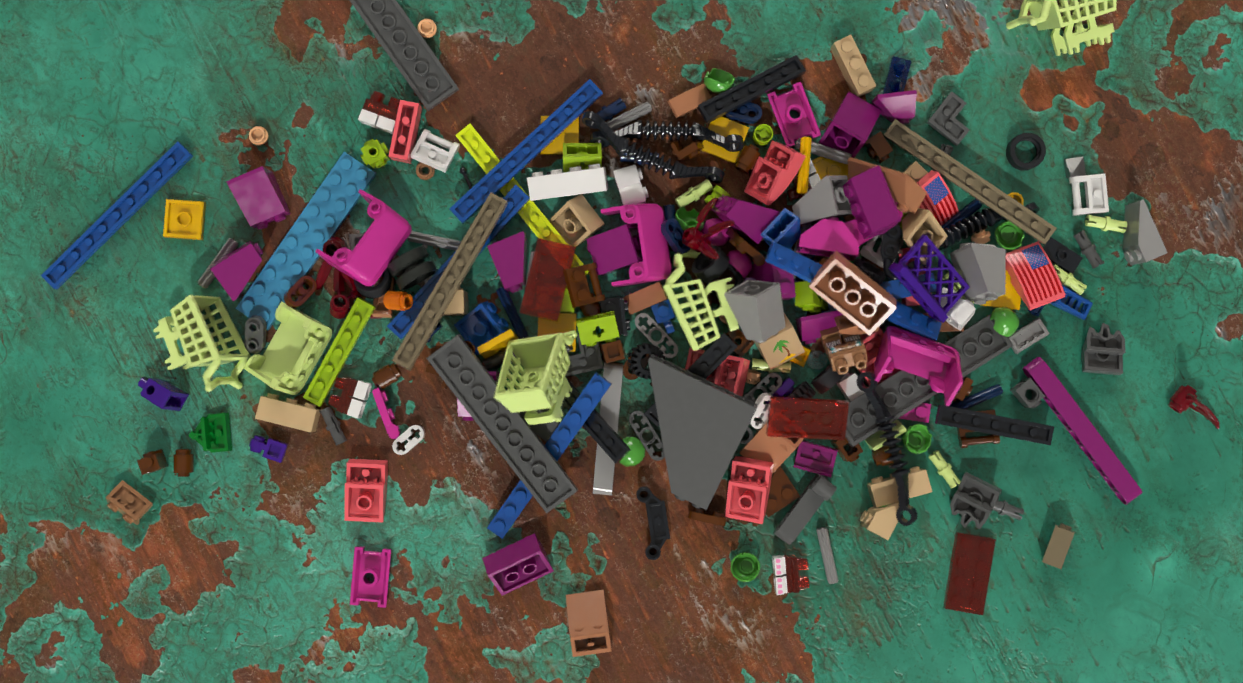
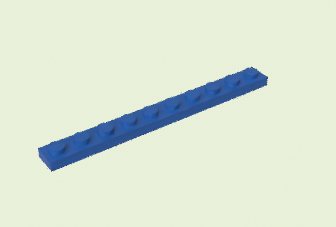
[449,79,603,224]
[41,142,193,289]
[387,185,530,339]
[765,242,942,341]
[487,373,612,539]

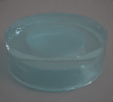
[807,350,827,370]

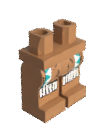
[820,326,868,375]

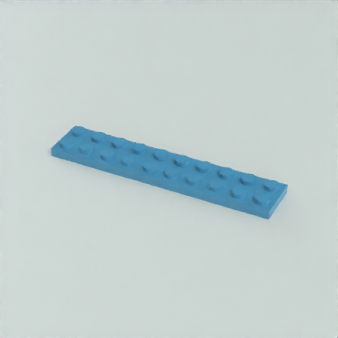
[235,152,377,330]

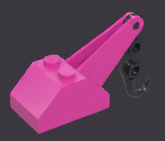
[796,209,903,280]

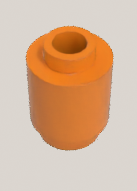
[383,290,413,311]

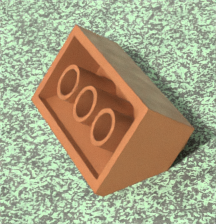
[848,157,927,213]
[809,251,897,336]

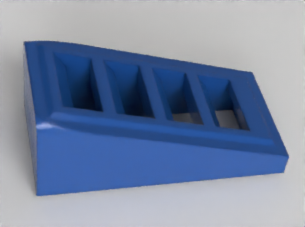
[1050,286,1093,320]

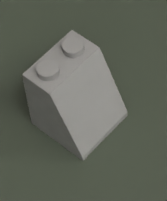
[792,175,852,225]
[950,243,1006,305]
[724,280,786,343]

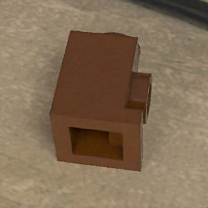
[862,131,893,164]
[726,329,754,358]
[830,433,863,462]
[137,449,169,475]

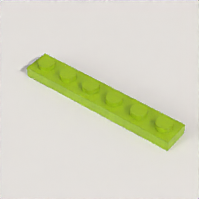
[303,297,376,407]

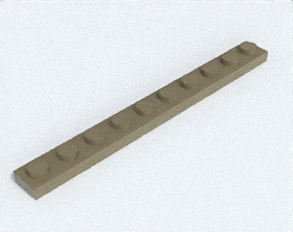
[884,119,1057,244]
[392,192,508,371]

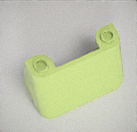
[243,301,332,395]

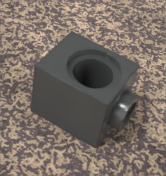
[1010,378,1045,409]

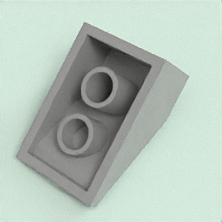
[1123,199,1167,265]

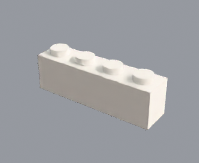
[527,164,608,201]

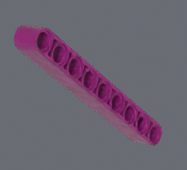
[1022,356,1142,505]

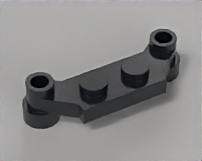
[636,486,670,560]

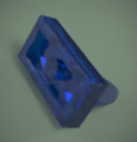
[883,56,911,94]

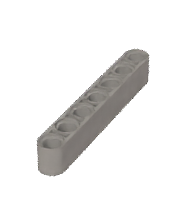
[593,362,623,496]

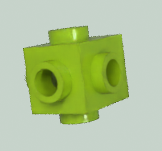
[360,139,391,169]

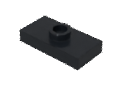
[1043,237,1083,274]

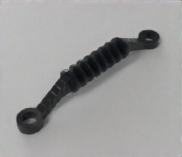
[582,111,725,183]
[590,120,744,152]
[907,202,1040,274]
[856,372,918,526]

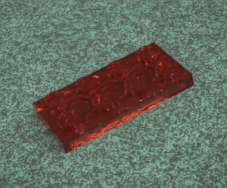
[520,238,576,322]
[766,396,849,440]
[943,532,996,615]

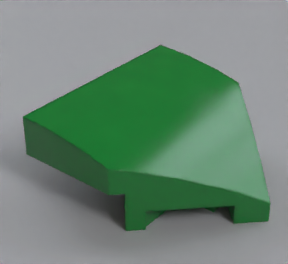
[188,412,232,453]

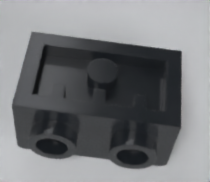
[600,296,631,336]

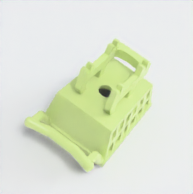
[1006,0,1116,56]
[663,253,739,351]
[153,295,251,392]
[494,330,578,425]

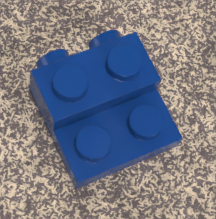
[454,301,509,356]

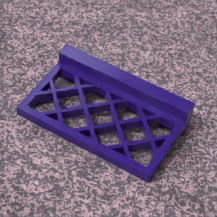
[889,234,970,323]

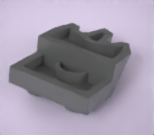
[1081,323,1126,375]
[950,472,1002,529]

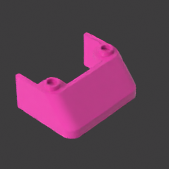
[315,189,412,286]
[600,203,672,287]
[874,326,963,406]

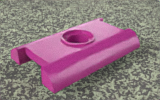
[767,82,821,147]
[350,546,391,608]

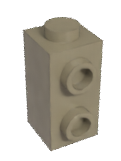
[1042,523,1075,569]

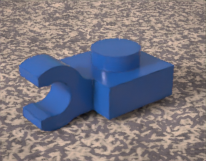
[651,300,675,335]

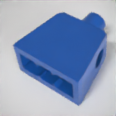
[760,208,801,250]

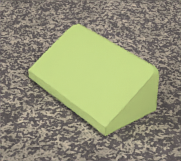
[865,419,907,451]

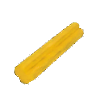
[797,137,812,194]

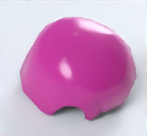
[701,218,730,246]
[727,250,752,278]

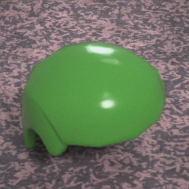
[704,68,735,94]
[675,207,705,231]
[994,220,1025,250]
[990,307,1019,337]
[902,424,932,454]
[619,437,645,467]
[730,552,760,582]

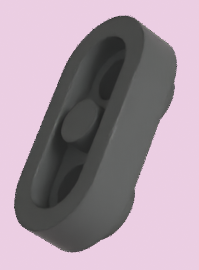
[244,315,267,354]

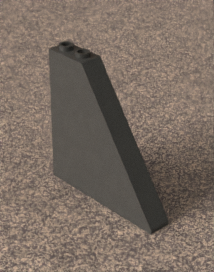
[648,354,757,510]

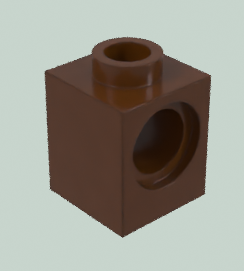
[599,339,625,363]

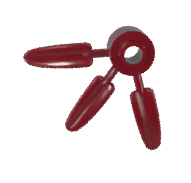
[682,198,735,259]
[315,237,356,291]
[329,268,383,319]
[1168,385,1220,429]

